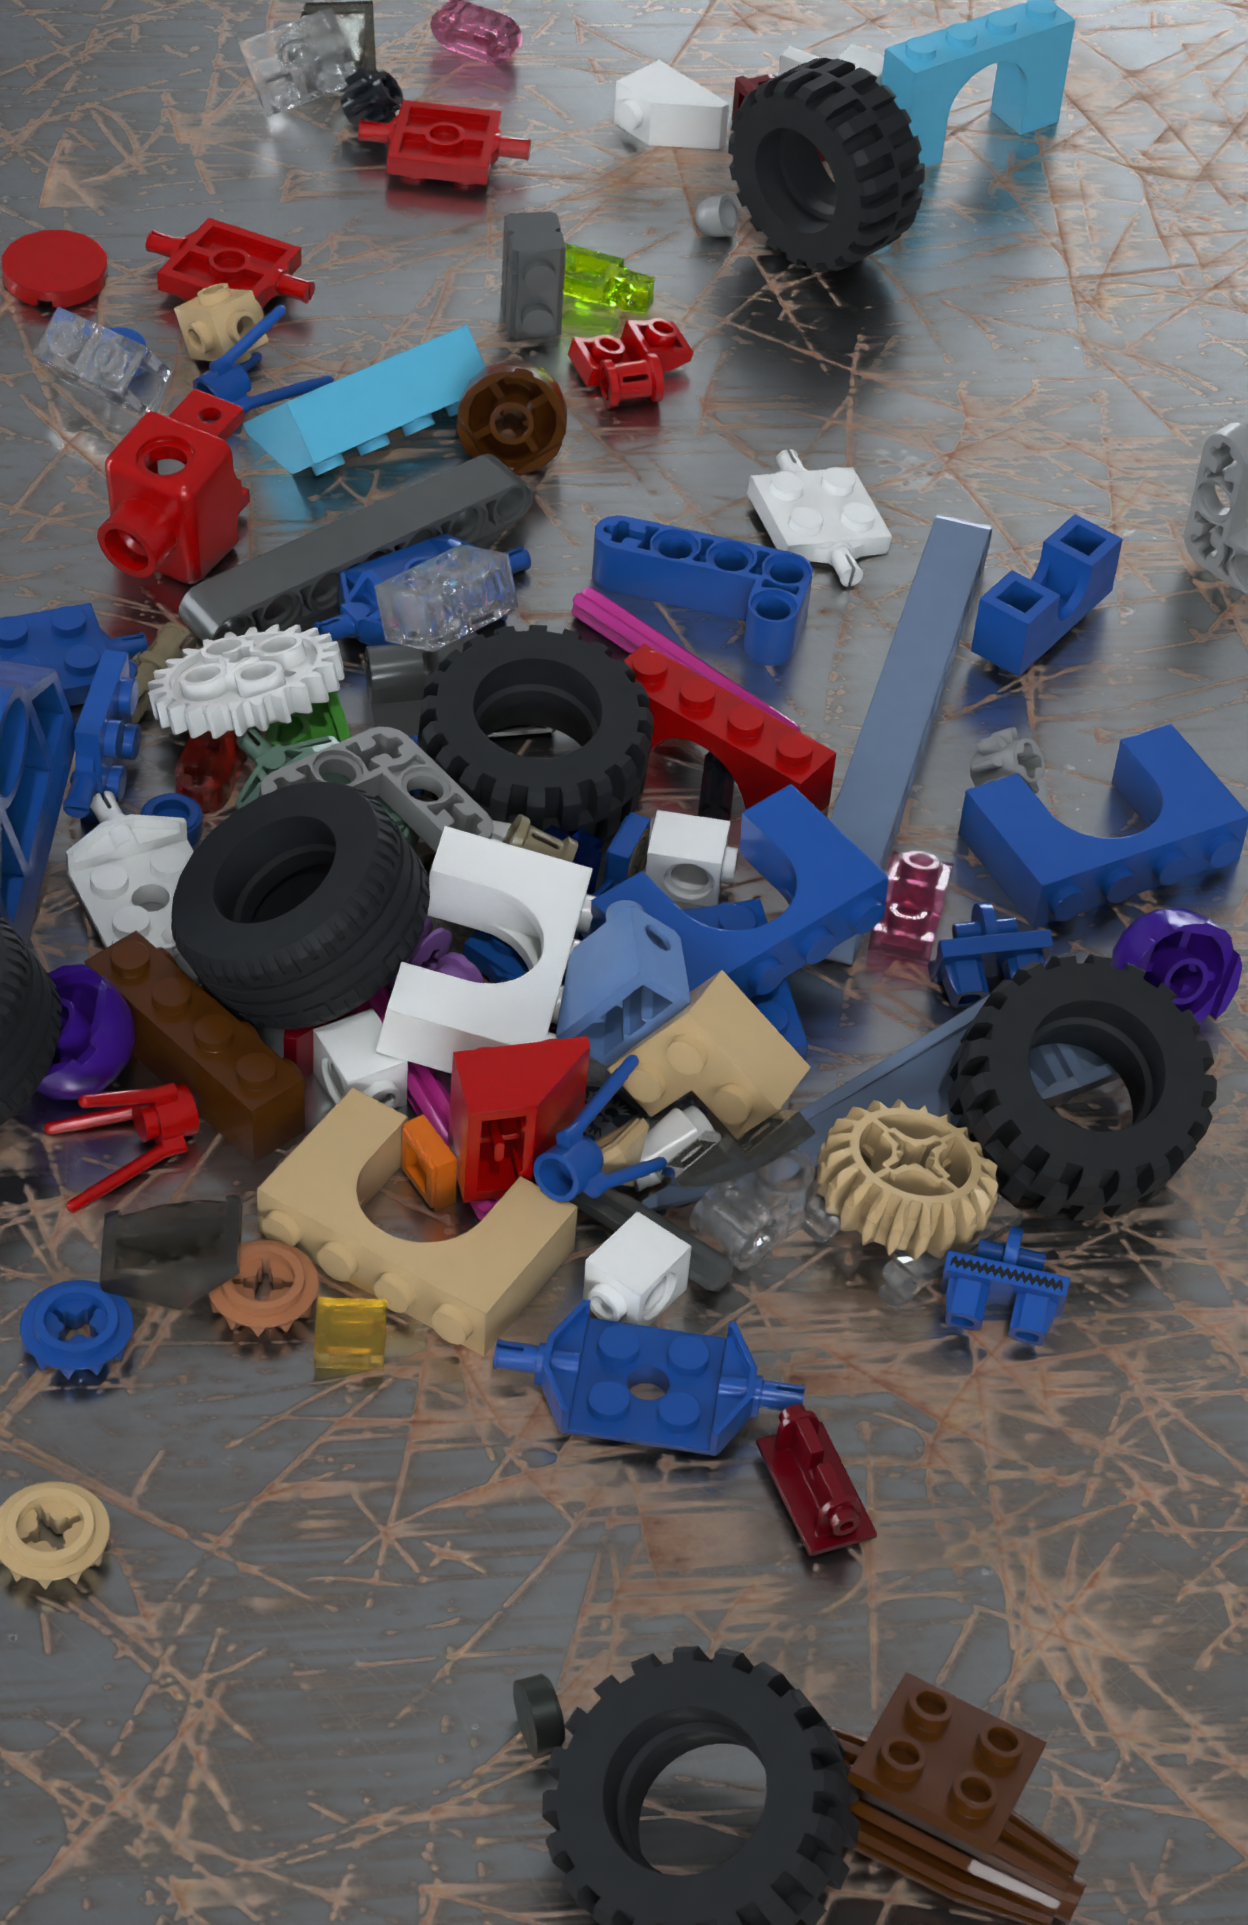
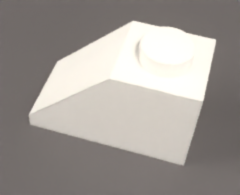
[614,60,729,150]

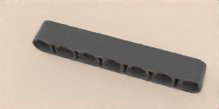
[178,454,533,641]

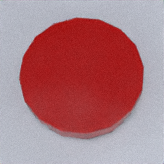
[2,230,108,308]

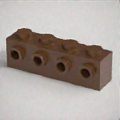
[84,930,306,1164]

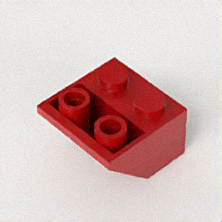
[448,1036,590,1203]

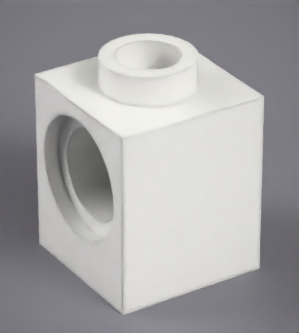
[646,810,739,906]
[313,1008,408,1109]
[583,1211,692,1326]

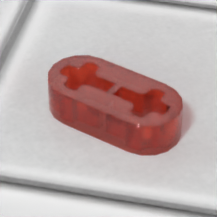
[174,730,247,814]

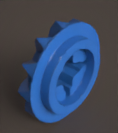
[20,1280,133,1380]

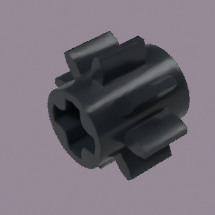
[341,66,403,128]

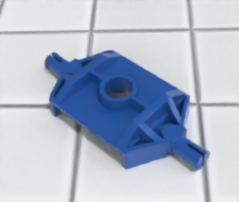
[312,534,531,646]
[493,1299,805,1456]

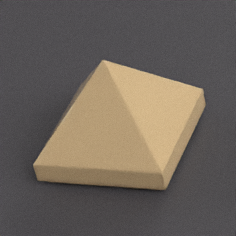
[595,1117,649,1186]

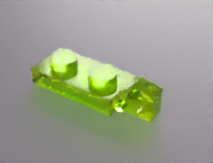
[563,243,655,314]

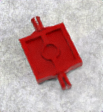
[358,100,531,185]
[145,218,315,309]

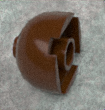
[457,360,568,475]

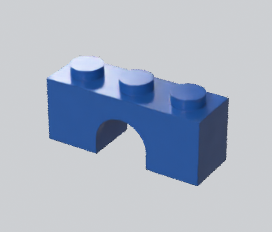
[971,514,1123,677]

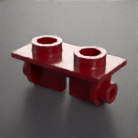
[756,1404,877,1556]

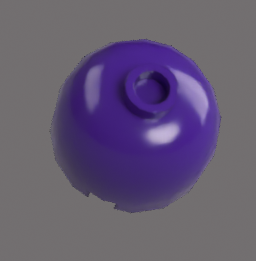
[1111,908,1242,1032]
[36,964,135,1100]

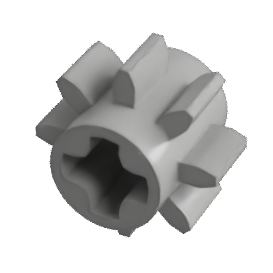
[970,727,1045,793]

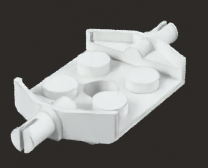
[66,791,203,984]

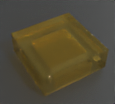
[314,1297,387,1370]

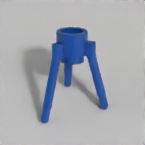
[193,305,334,414]
[533,1055,667,1202]

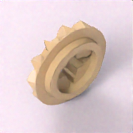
[0,1481,111,1590]

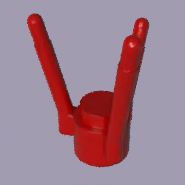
[44,1082,199,1213]

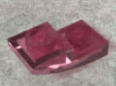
[868,851,954,963]

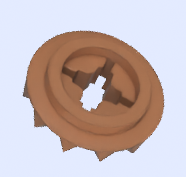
[207,1240,319,1337]

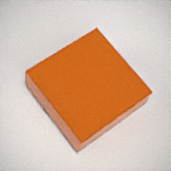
[401,1114,457,1211]

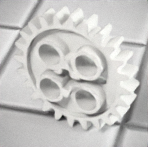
[148,624,345,739]

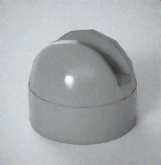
[695,194,738,238]

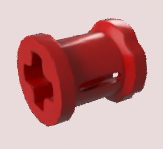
[599,353,664,409]

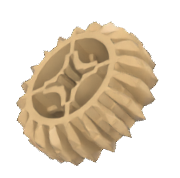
[816,1099,999,1261]

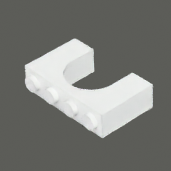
[376,826,596,1074]

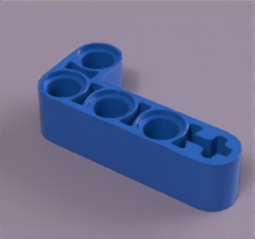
[592,515,813,666]

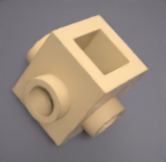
[174,283,269,364]

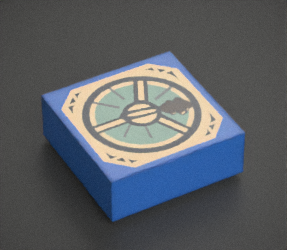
[604,812,651,887]

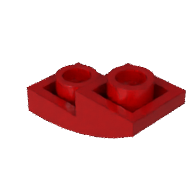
[567,318,694,386]

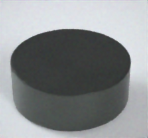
[513,1674,565,1756]

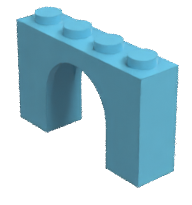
[881,0,1076,168]

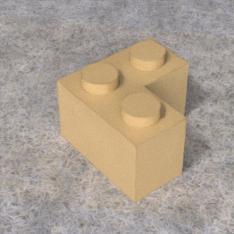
[607,970,811,1139]

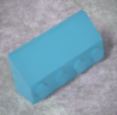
[243,325,486,477]

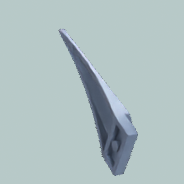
[642,966,1121,1212]

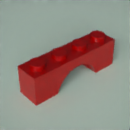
[623,643,837,812]

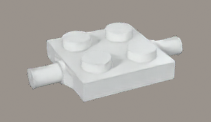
[747,449,892,587]

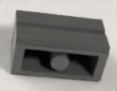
[501,211,566,339]

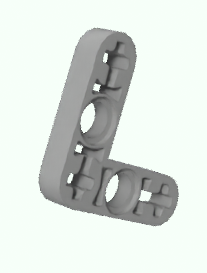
[1184,423,1248,597]
[258,726,494,852]

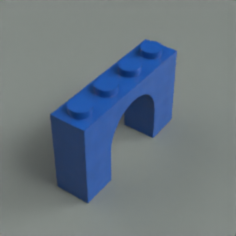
[958,723,1248,929]
[591,784,889,999]

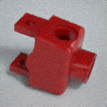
[97,388,250,585]

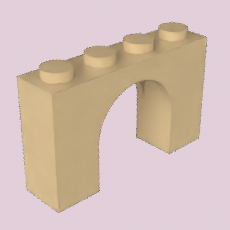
[257,1087,578,1357]

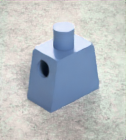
[556,900,690,1066]

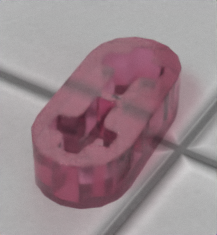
[430,0,523,65]

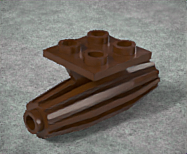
[766,1672,1088,1925]

